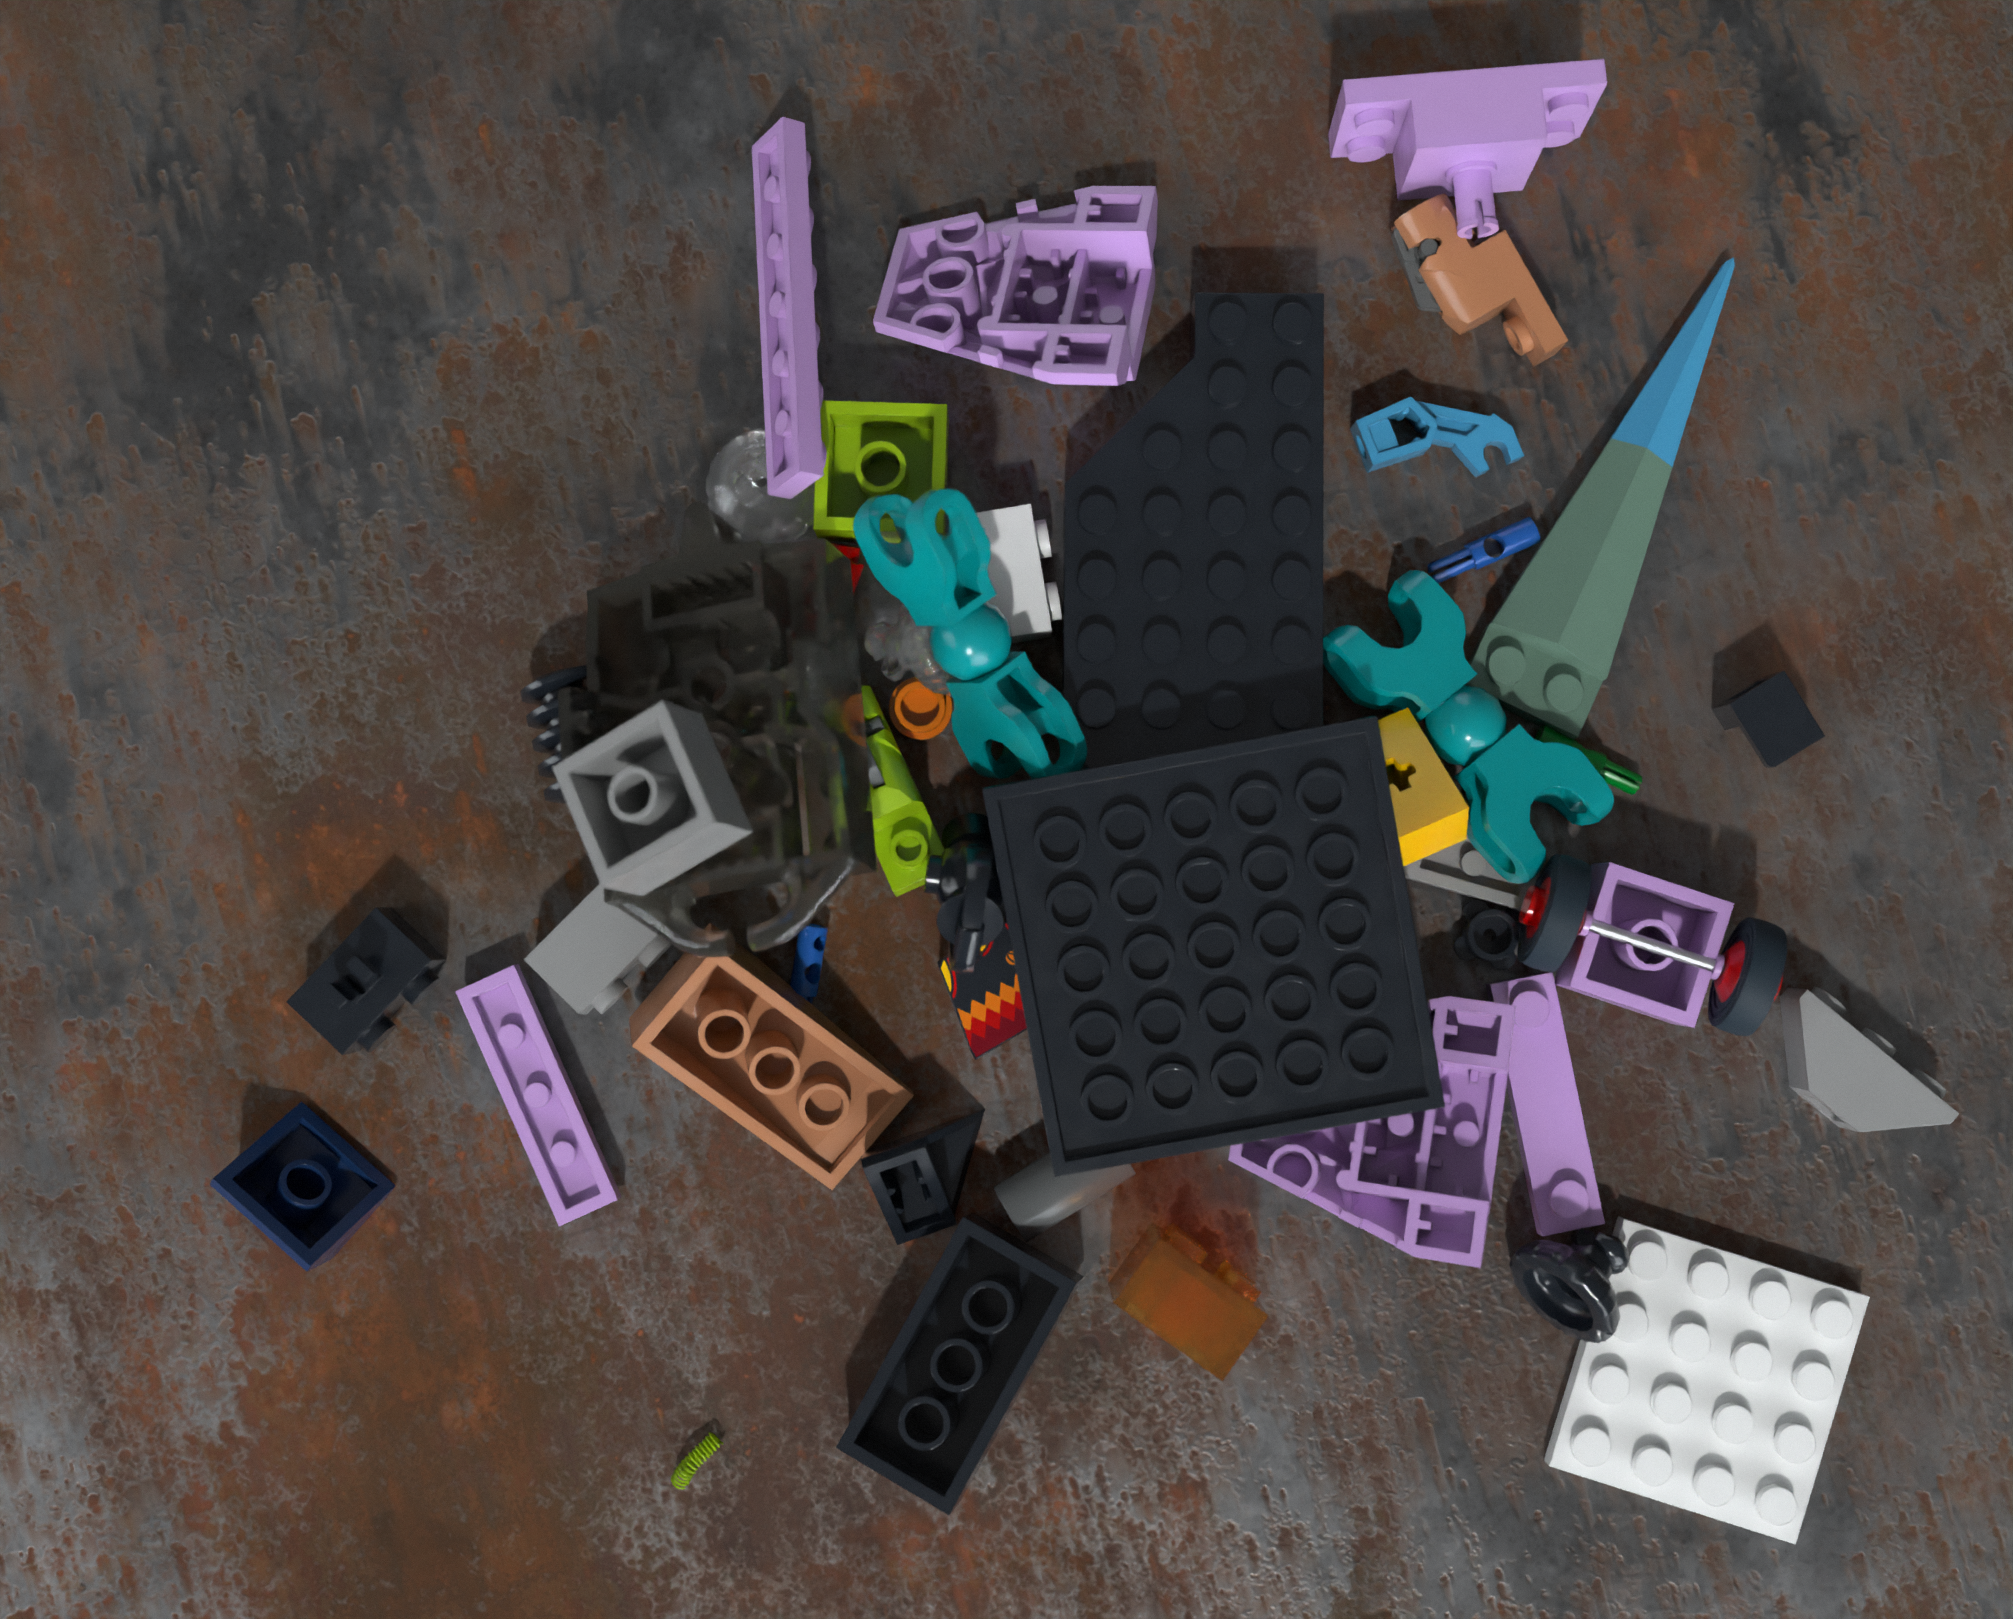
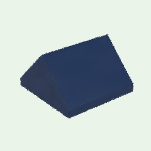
[209,1101,396,1272]

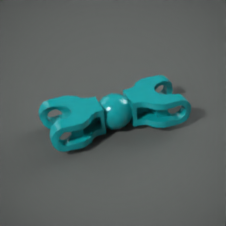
[853,489,1087,779]
[1323,570,1614,884]

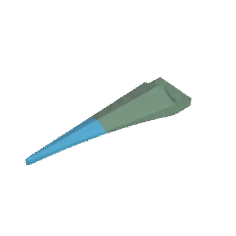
[1465,257,1735,739]

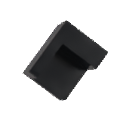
[1712,670,1825,768]

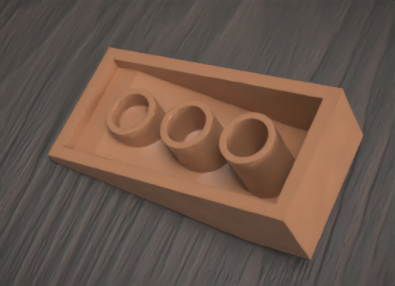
[629,923,914,1190]

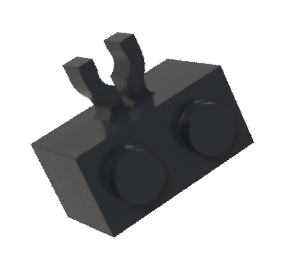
[286,907,446,1055]

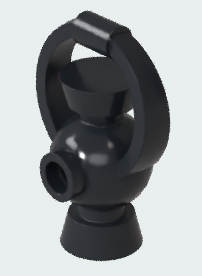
[924,813,1003,973]

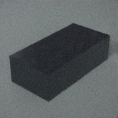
[836,1213,1084,1515]

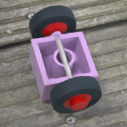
[1518,854,1787,1036]

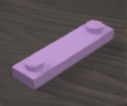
[455,964,622,1226]
[1485,972,1605,1236]

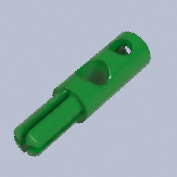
[1533,725,1642,795]

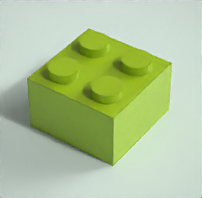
[813,401,949,543]

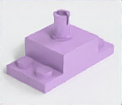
[1328,59,1607,239]

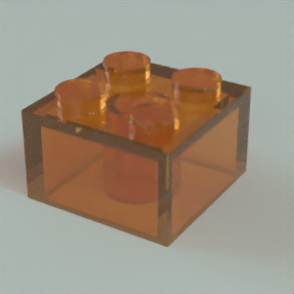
[1108,1221,1269,1382]

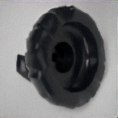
[1509,1228,1630,1343]

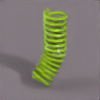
[671,1432,724,1490]

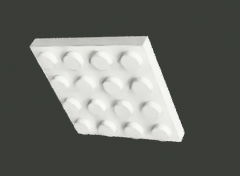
[1544,1216,1870,1544]

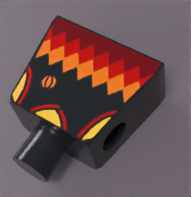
[937,921,1027,1060]

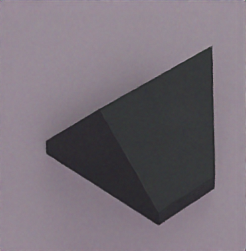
[860,1109,985,1245]

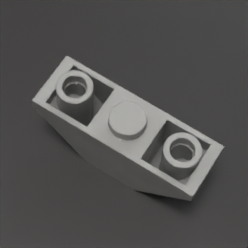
[1780,987,1959,1132]

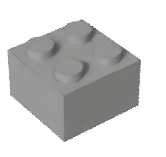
[552,700,753,896]

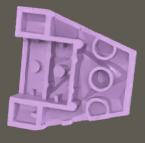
[873,186,1158,386]
[1228,996,1516,1268]

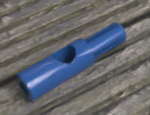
[1428,517,1541,583]
[790,923,828,1004]

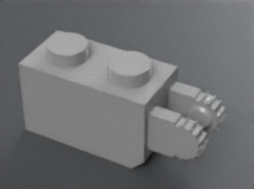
[524,869,695,1015]

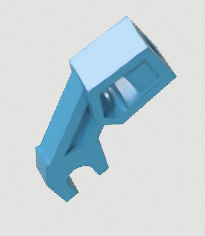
[1350,396,1524,477]

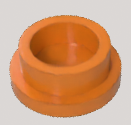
[889,676,952,740]

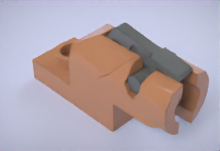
[1391,193,1568,367]

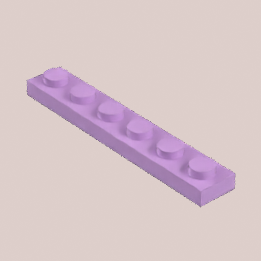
[752,117,827,499]

